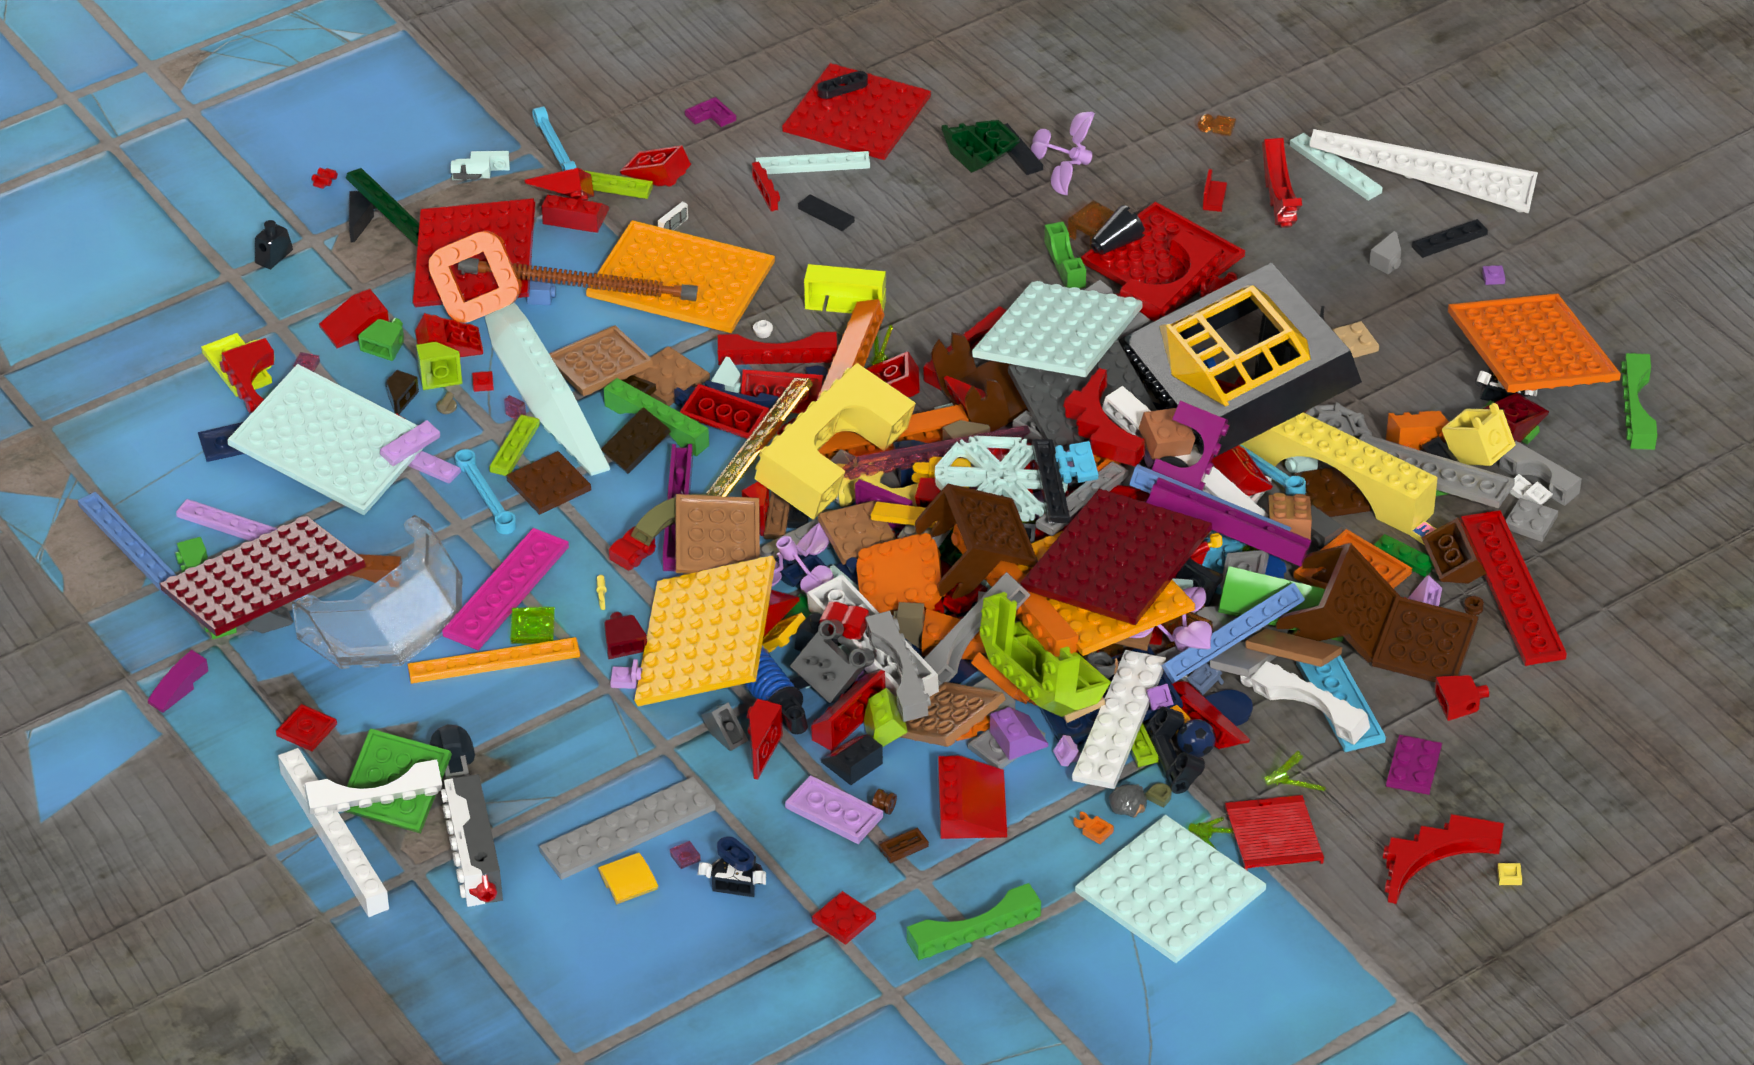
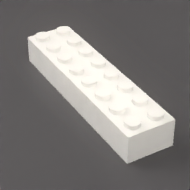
[807,574,939,697]

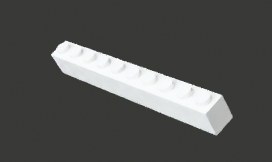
[1102,386,1269,518]
[278,748,389,917]

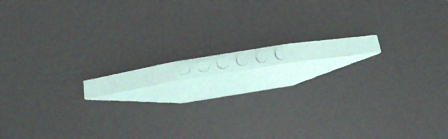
[485,302,610,476]

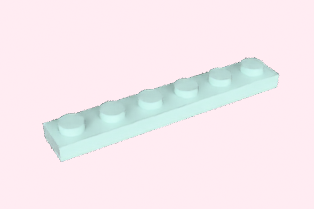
[1290,133,1382,201]

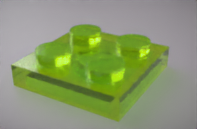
[511,607,555,644]

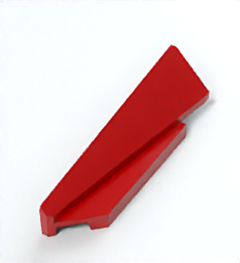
[1172,681,1250,749]

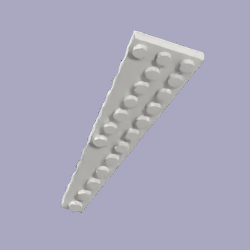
[1310,129,1538,213]

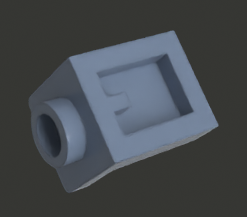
[1187,663,1224,695]

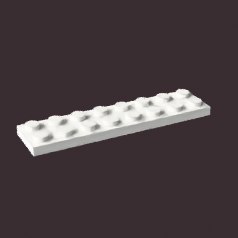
[1072,650,1167,789]

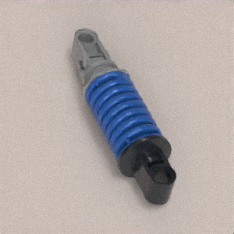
[744,645,808,734]

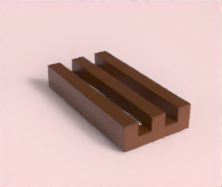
[879,827,929,863]

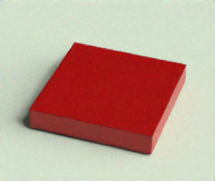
[276,704,337,751]

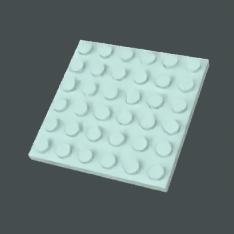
[1075,815,1266,963]

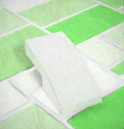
[1510,474,1553,505]

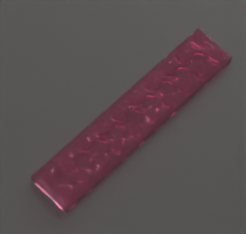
[842,425,1030,480]

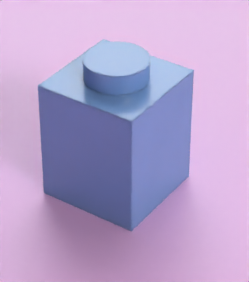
[527,277,556,305]

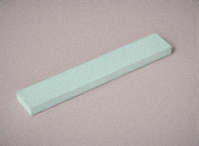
[756,151,870,174]

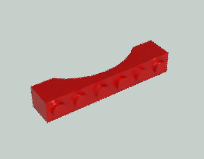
[923,306,1007,390]
[718,332,837,365]

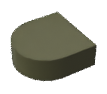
[1145,783,1172,808]

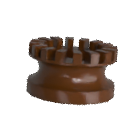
[1464,596,1484,616]

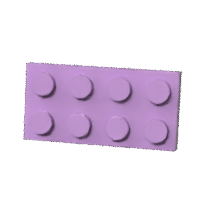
[785,775,883,844]

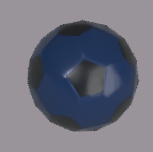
[1177,719,1216,757]

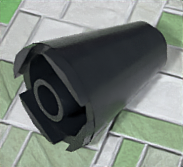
[1091,205,1145,255]

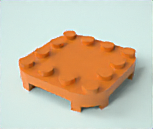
[856,533,945,615]

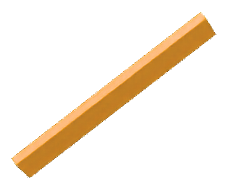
[408,637,580,684]

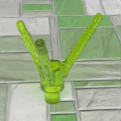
[872,325,893,366]
[1264,751,1326,791]
[1188,817,1234,850]

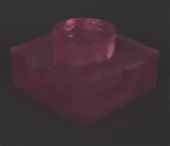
[293,352,320,372]
[504,395,526,420]
[670,841,701,869]

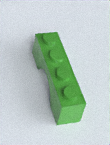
[1044,222,1086,289]

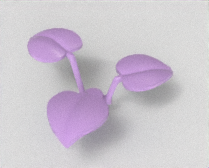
[1031,112,1095,195]
[772,523,834,593]
[1129,587,1212,652]

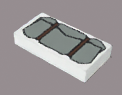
[658,201,688,230]

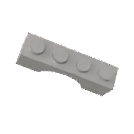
[1499,441,1582,506]

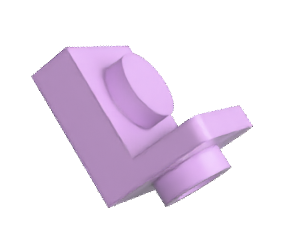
[611,659,642,689]

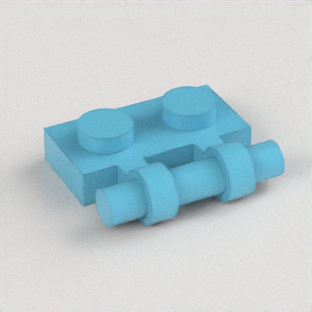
[1055,441,1099,484]

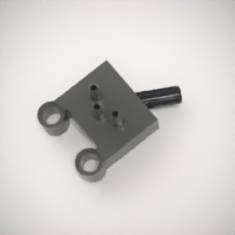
[790,619,875,703]

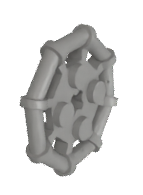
[1305,402,1372,439]

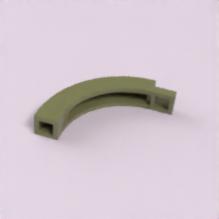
[631,494,715,546]

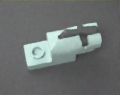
[451,151,510,181]

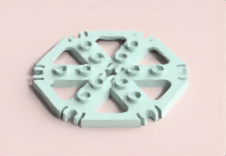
[934,436,1068,522]

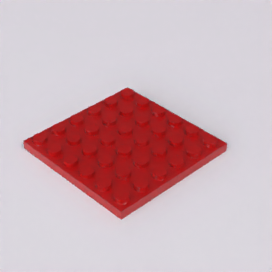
[782,63,931,160]
[413,198,535,307]
[1081,202,1245,313]

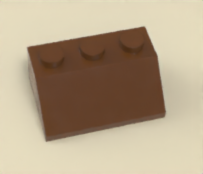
[1421,517,1487,584]

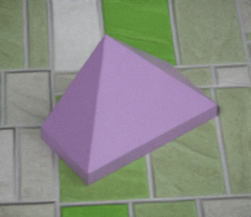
[1408,575,1442,606]

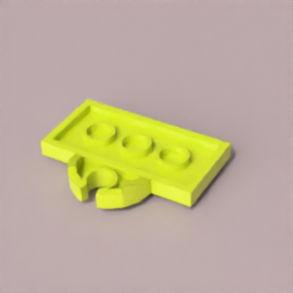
[201,333,275,397]

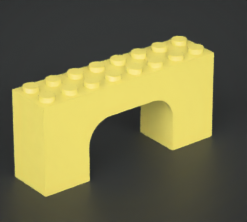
[754,363,916,520]

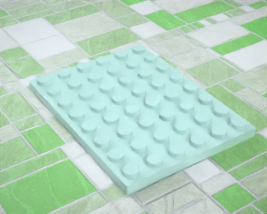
[972,281,1143,377]
[228,364,423,515]

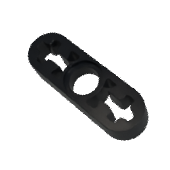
[818,71,868,99]

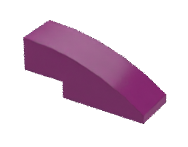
[148,650,208,713]

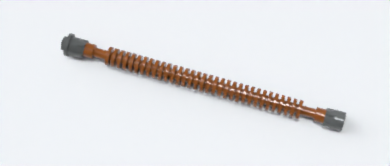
[458,258,698,301]

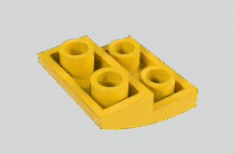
[598,853,658,905]

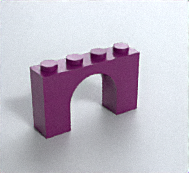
[1152,401,1230,491]

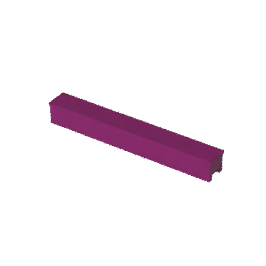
[663,444,693,571]
[1146,477,1312,566]

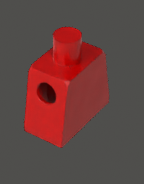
[1435,675,1489,721]

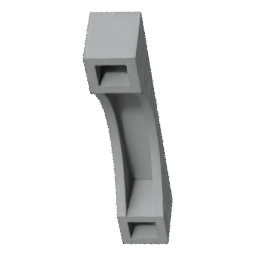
[924,572,1030,686]
[865,611,931,722]

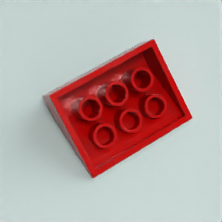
[938,756,1007,839]

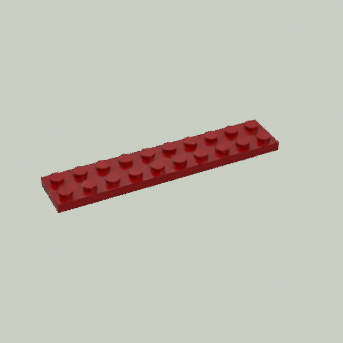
[1461,510,1567,666]

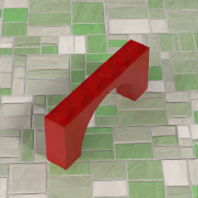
[1120,230,1222,322]
[220,338,274,413]

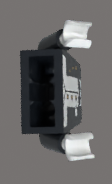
[1475,368,1538,403]
[697,856,766,897]

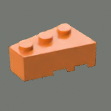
[1386,411,1449,451]
[922,608,986,660]

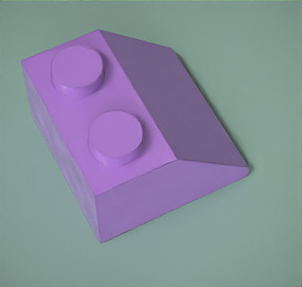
[990,707,1048,760]

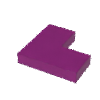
[685,97,736,127]

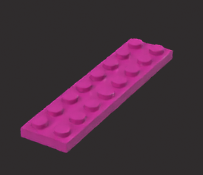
[442,528,569,651]

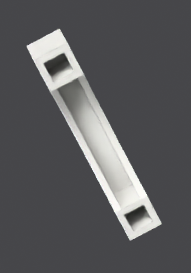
[1250,661,1370,745]
[305,760,442,816]

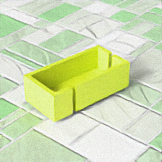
[804,264,886,314]

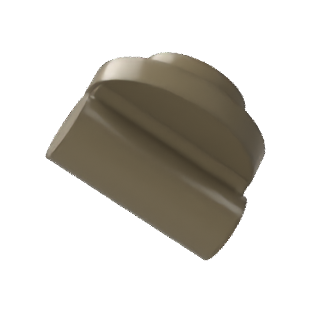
[437,392,457,414]

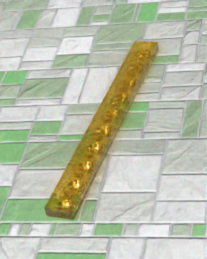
[706,378,813,497]

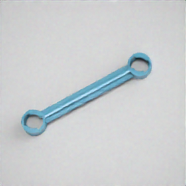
[532,106,577,171]
[1240,445,1306,496]
[455,449,516,534]

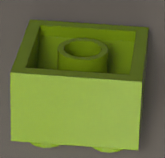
[416,342,462,390]
[864,688,908,747]

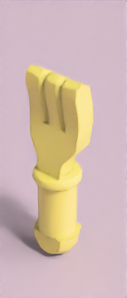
[596,575,607,610]

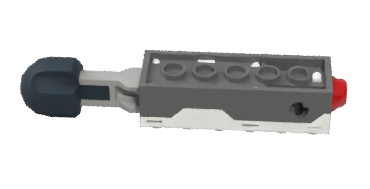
[429,724,503,907]

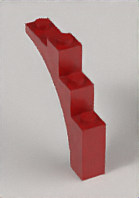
[1262,138,1302,228]
[1063,368,1145,467]
[1383,814,1504,904]

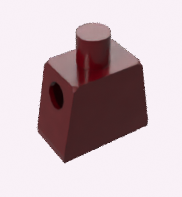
[605,612,647,659]

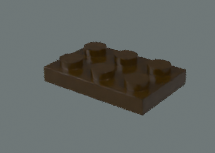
[601,407,671,474]

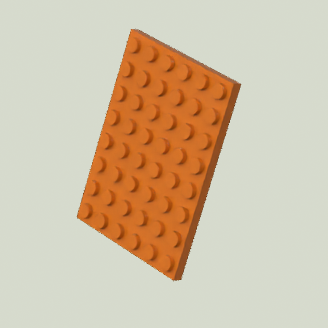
[1448,293,1621,393]

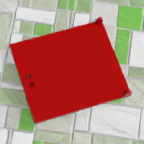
[1225,795,1324,871]

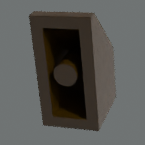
[386,370,419,414]

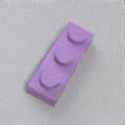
[380,420,440,466]
[408,451,461,484]

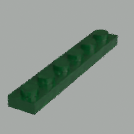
[346,168,420,247]

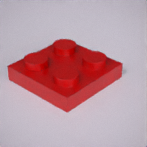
[812,891,876,945]

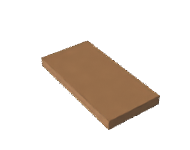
[1245,628,1342,667]

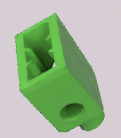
[358,318,404,361]

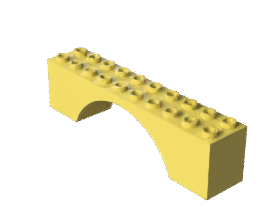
[1240,413,1438,535]

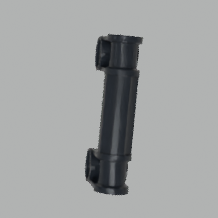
[1145,706,1205,794]

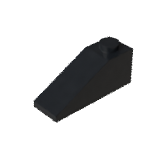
[349,191,377,242]

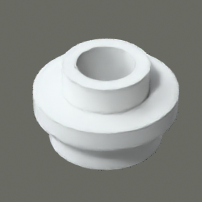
[753,320,773,338]

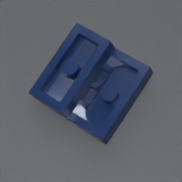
[775,554,826,587]

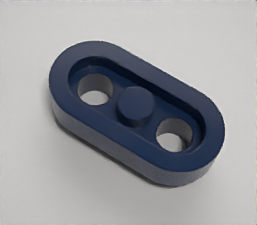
[717,837,754,871]

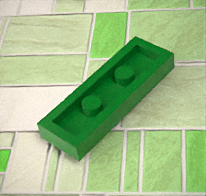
[1374,534,1435,577]

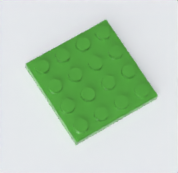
[343,728,452,834]

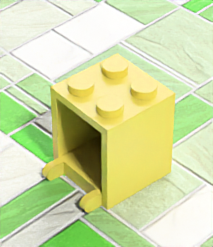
[1442,403,1515,466]

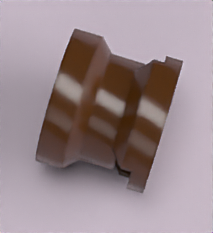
[872,789,897,815]

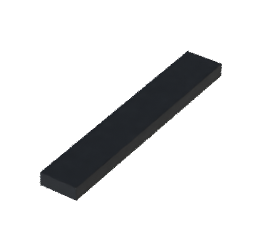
[1032,439,1070,523]

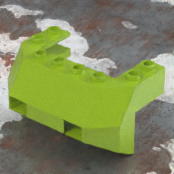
[979,592,1111,717]

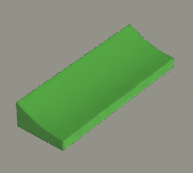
[1218,566,1344,642]

